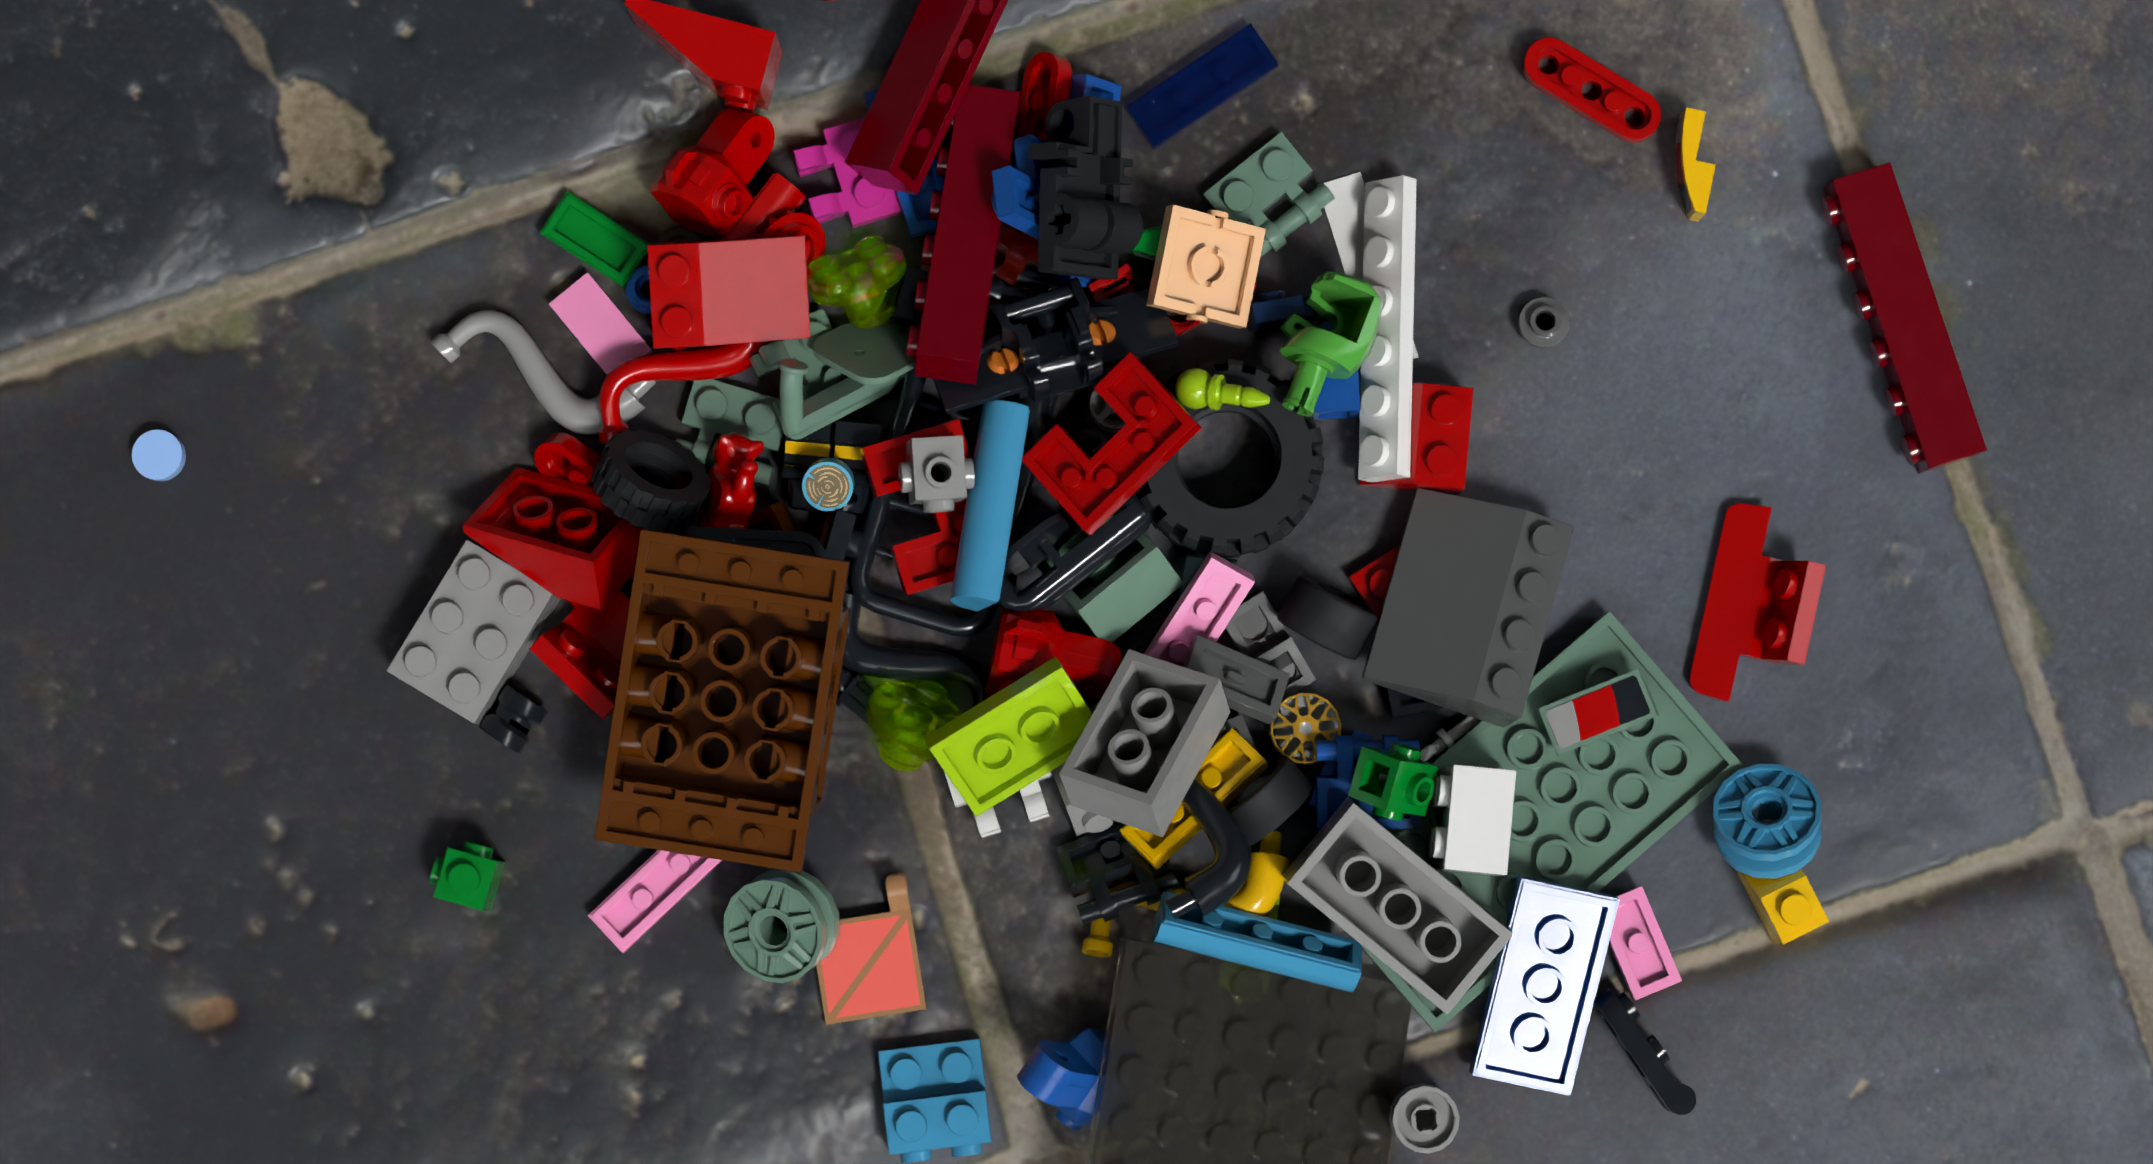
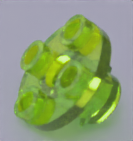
[808,235,907,329]
[866,680,962,772]

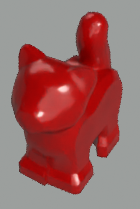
[698,432,764,529]

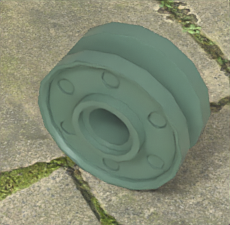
[724,869,839,983]

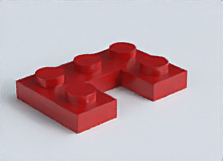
[1022,352,1202,535]
[860,419,971,596]

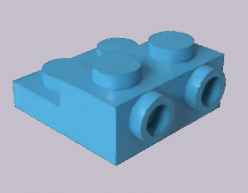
[878,1038,992,1163]

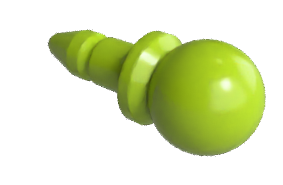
[1175,368,1270,410]

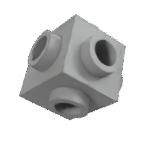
[898,435,975,513]

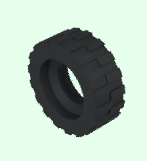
[591,429,711,533]

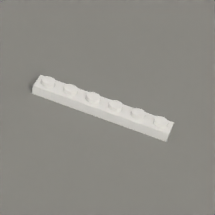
[1358,175,1417,483]

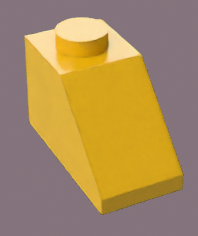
[1736,869,1829,945]

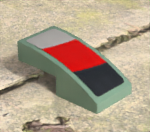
[1538,668,1659,756]

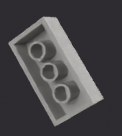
[1282,797,1514,1015]

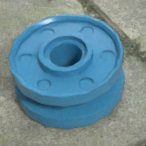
[1713,764,1822,879]

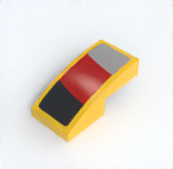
[1675,107,1716,222]

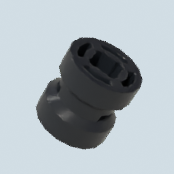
[479,685,549,754]

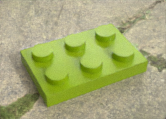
[924,657,1093,817]

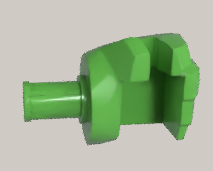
[1279,271,1383,417]

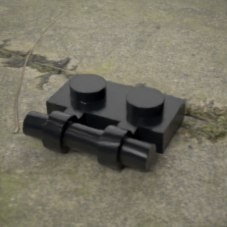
[1055,823,1180,924]

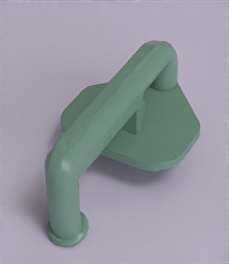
[778,324,915,440]

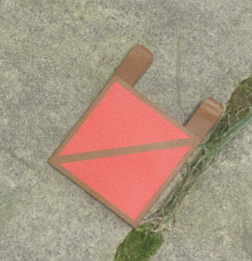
[816,872,927,1025]

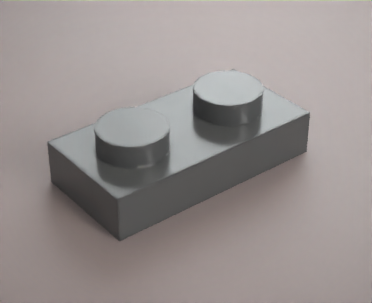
[1183,635,1290,725]

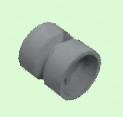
[1387,1083,1460,1154]

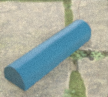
[950,400,1030,612]
[1152,892,1362,993]

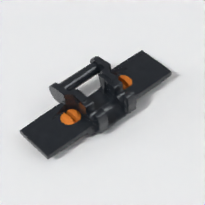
[933,277,1179,415]

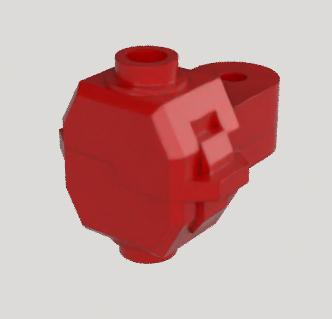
[649,108,775,238]
[986,607,1122,700]

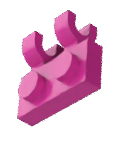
[794,117,901,229]

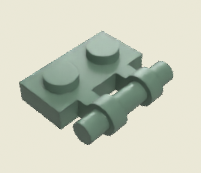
[1202,132,1335,258]
[675,379,785,485]

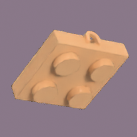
[1146,205,1266,329]

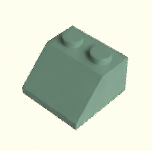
[1036,509,1184,642]

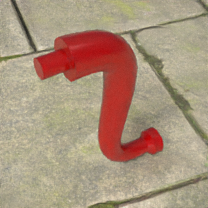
[598,341,769,444]

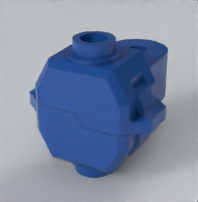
[1017,1026,1146,1130]

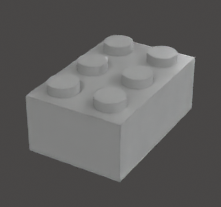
[387,540,561,725]
[1059,649,1230,837]

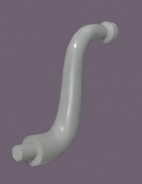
[431,310,657,436]

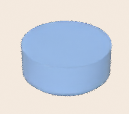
[132,429,186,481]

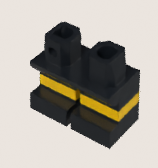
[782,421,884,516]

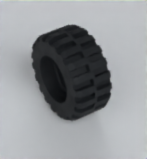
[1136,359,1325,559]

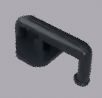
[998,492,1151,612]

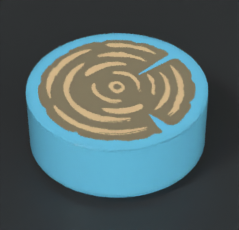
[802,458,855,511]

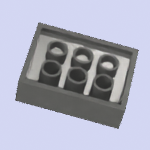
[1361,488,1574,728]

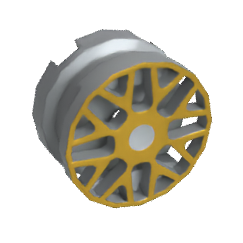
[1269,693,1341,765]

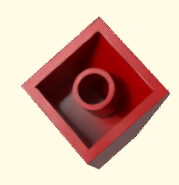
[1359,383,1474,495]

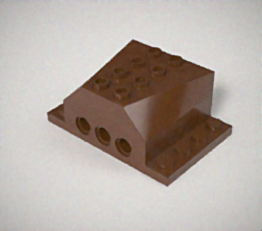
[594,529,851,873]

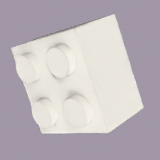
[1428,765,1516,876]

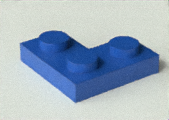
[991,133,1049,240]

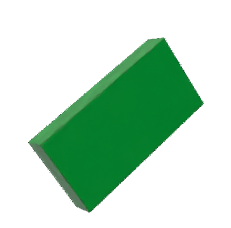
[539,191,649,289]

